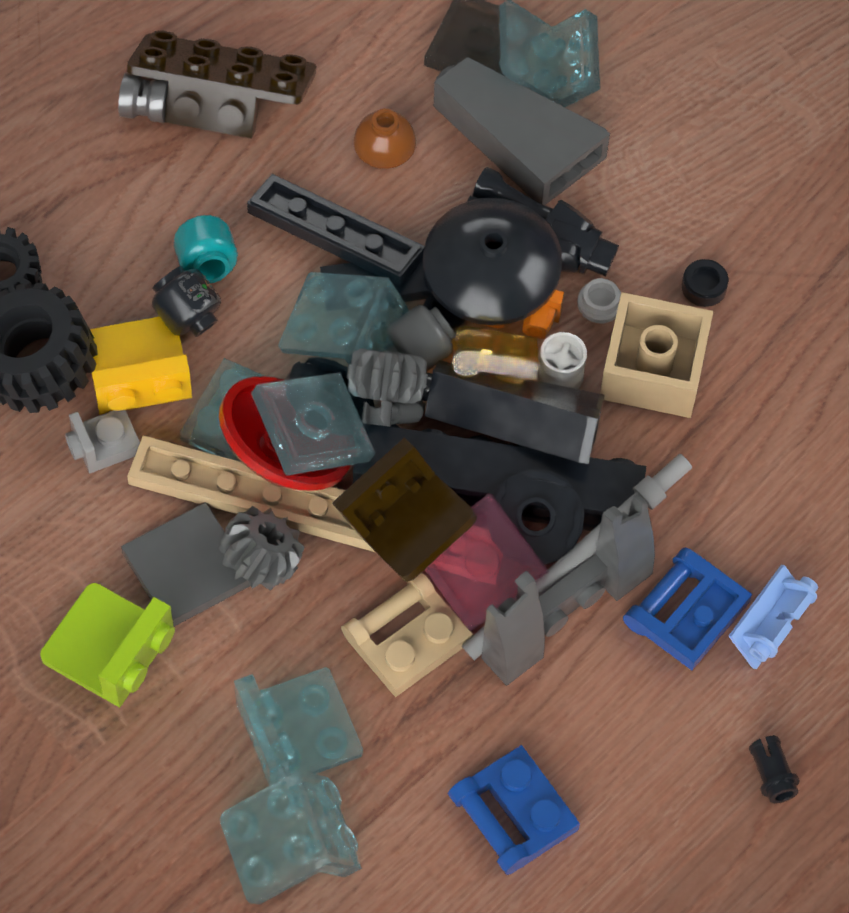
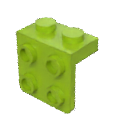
[40,583,175,708]

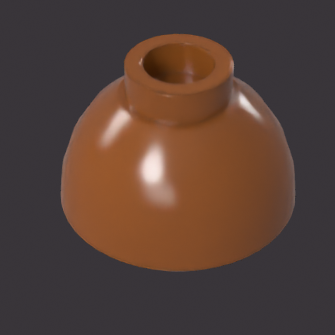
[354,109,416,169]

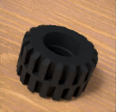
[0,283,98,413]

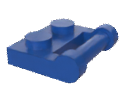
[623,547,753,670]
[448,745,580,875]

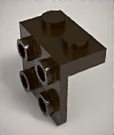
[332,437,477,582]

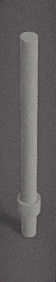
[462,453,692,660]

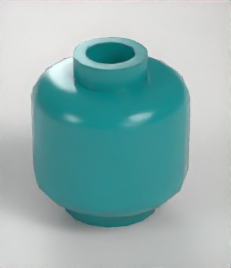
[173,215,238,283]

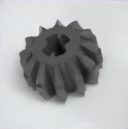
[347,348,428,404]
[218,506,305,591]

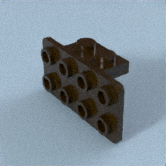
[127,31,317,139]

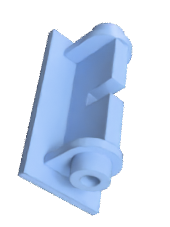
[728,565,818,669]

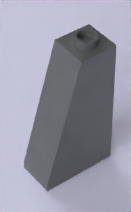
[433,57,610,205]

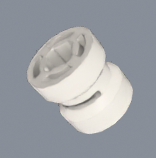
[538,332,587,389]

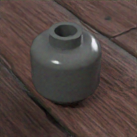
[384,305,456,372]

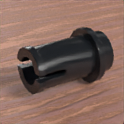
[749,735,800,803]

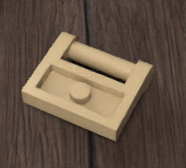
[341,572,473,698]

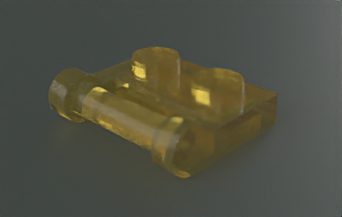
[453,326,540,384]

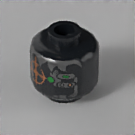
[152,266,221,337]

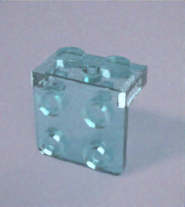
[499,0,600,107]
[220,770,362,904]

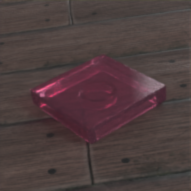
[425,494,550,631]

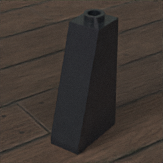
[421,360,604,464]

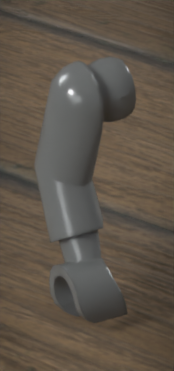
[362,400,426,427]

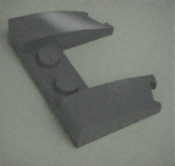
[481,494,655,686]

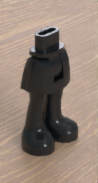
[467,167,619,277]

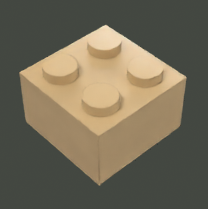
[600,292,713,418]

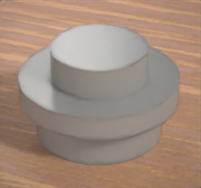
[577,278,621,323]

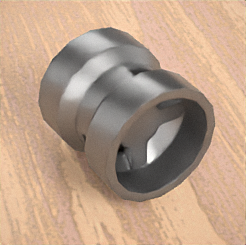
[118,72,168,123]

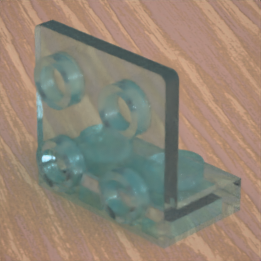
[278,272,409,364]
[234,667,363,790]

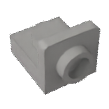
[65,410,140,474]

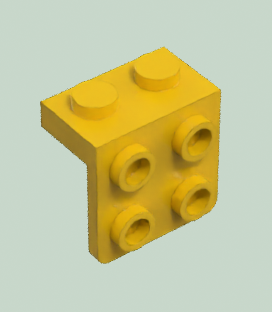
[90,317,192,415]

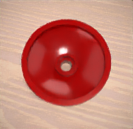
[219,376,354,491]

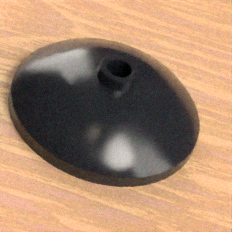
[423,198,562,325]

